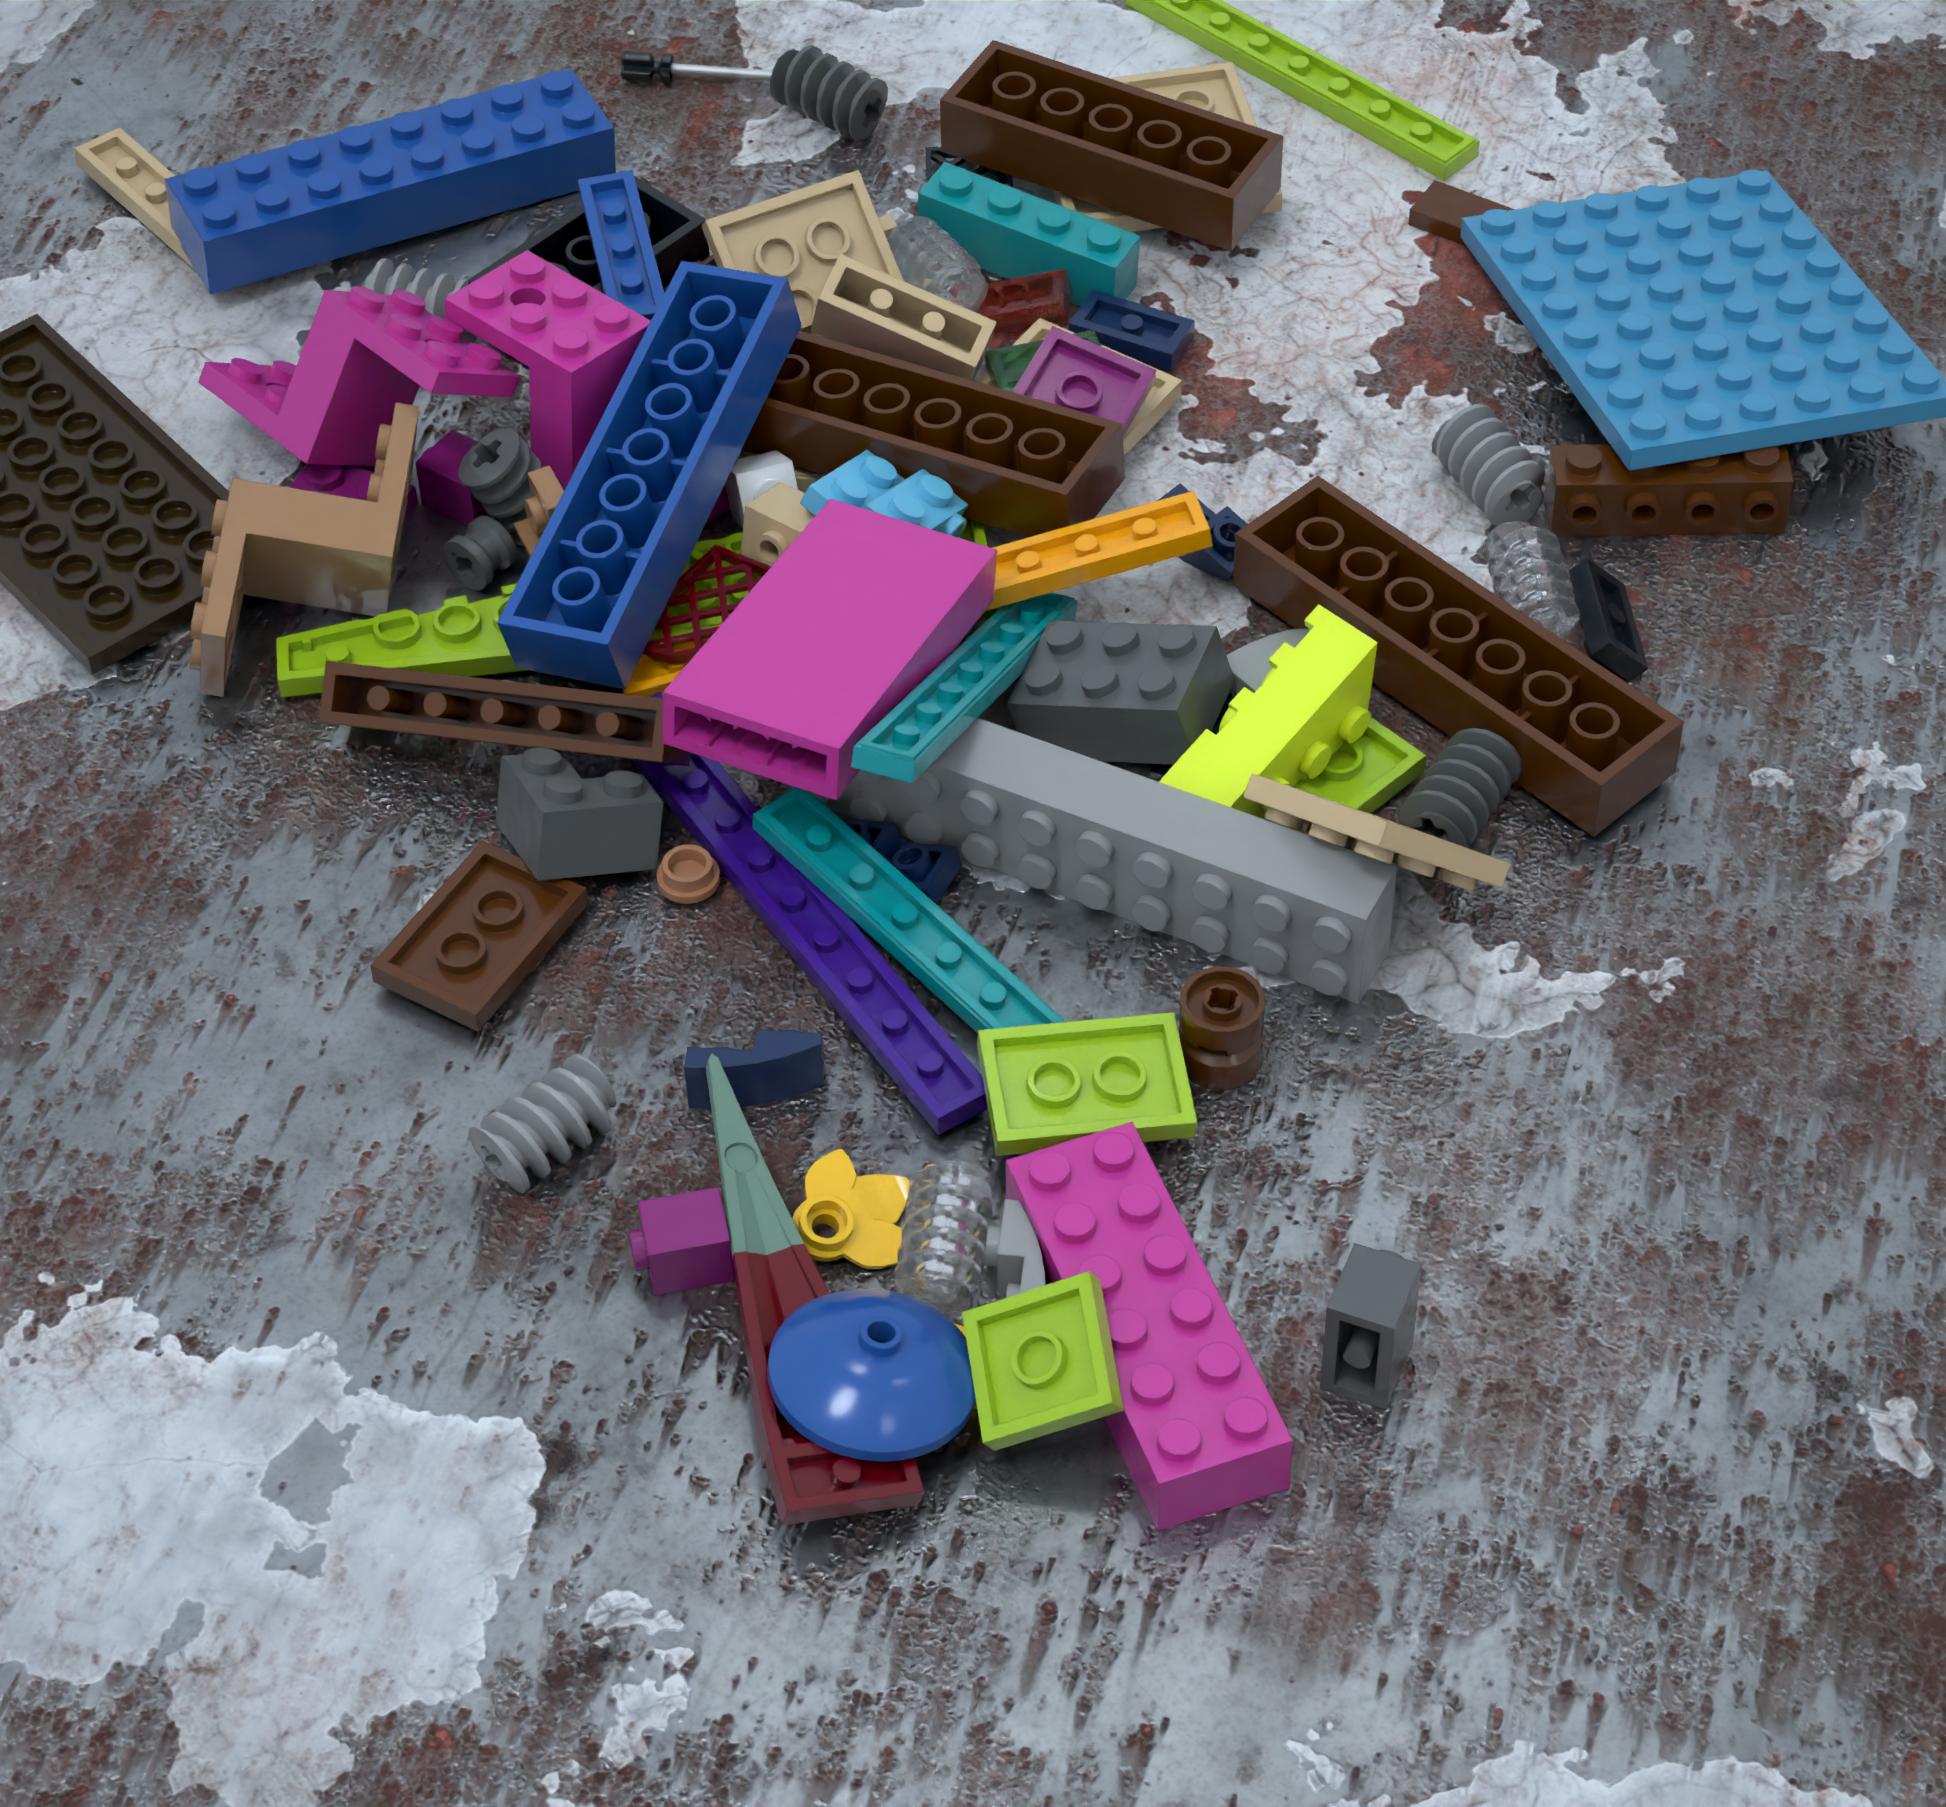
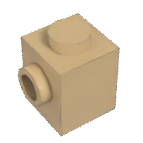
[741,482,815,567]

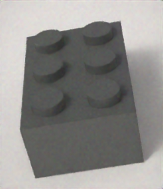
[1007,621,1235,764]

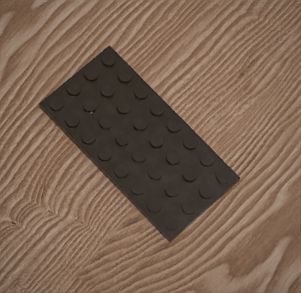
[0,314,229,675]

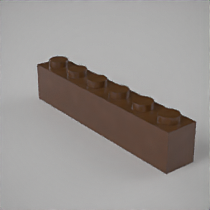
[319,661,691,766]

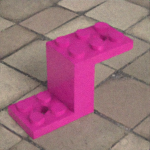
[445,250,730,523]
[198,286,520,466]

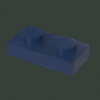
[1069,290,1195,371]

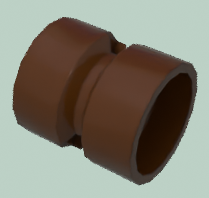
[1179,966,1265,1090]

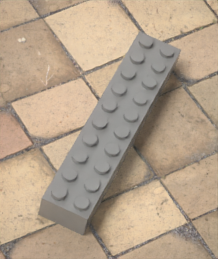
[790,718,1397,1004]

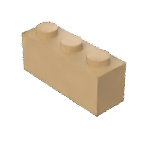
[811,253,997,381]

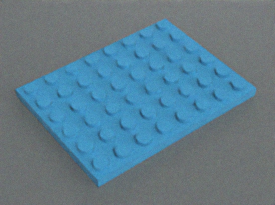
[1460,170,1946,471]

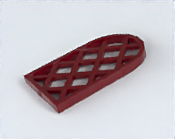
[643,544,771,664]

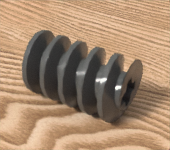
[770,45,888,142]
[458,427,545,546]
[1398,728,1522,848]

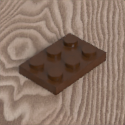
[370,841,588,1032]

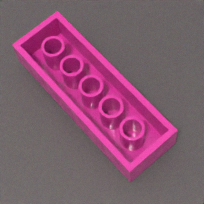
[1006,1122,1293,1531]

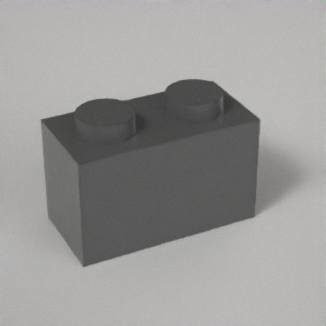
[1320,1243,1422,1410]

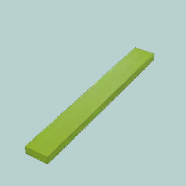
[1125,0,1480,181]

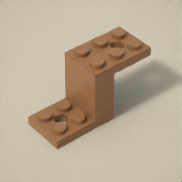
[190,402,419,697]

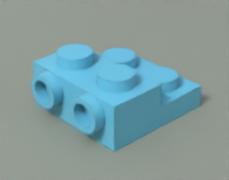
[800,450,968,537]

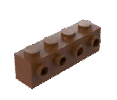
[1544,444,1794,537]

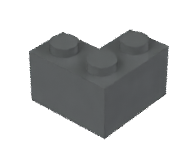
[496,748,663,881]

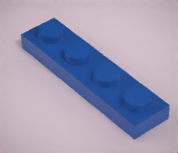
[578,170,664,321]

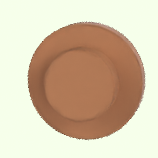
[657,844,720,904]

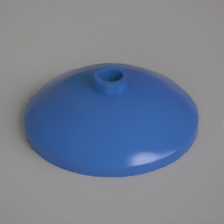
[767,1289,976,1462]

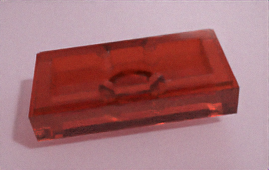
[958,269,1071,335]

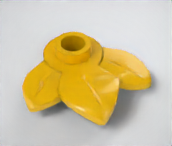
[792,1149,917,1269]

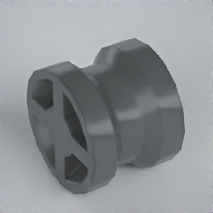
[442,515,518,591]

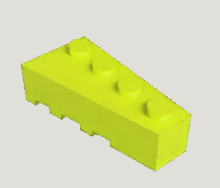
[1159,604,1378,818]

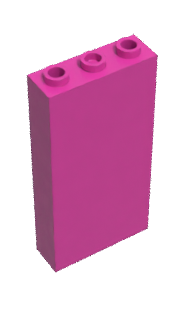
[662,498,997,800]

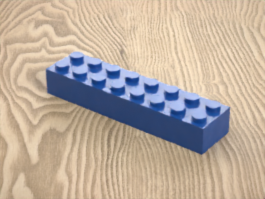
[165,69,616,294]
[497,261,802,689]

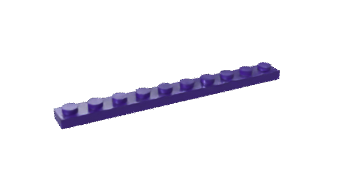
[631,692,988,1135]

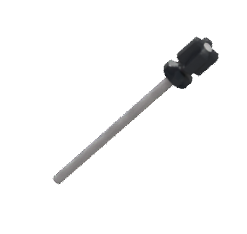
[621,50,873,84]

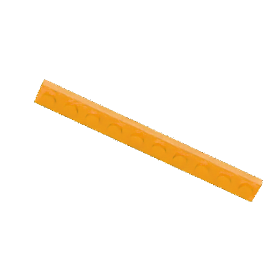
[623,491,1213,697]

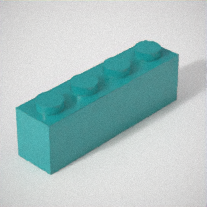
[916,162,1141,307]

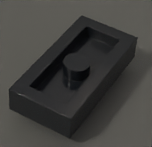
[1568,557,1648,682]

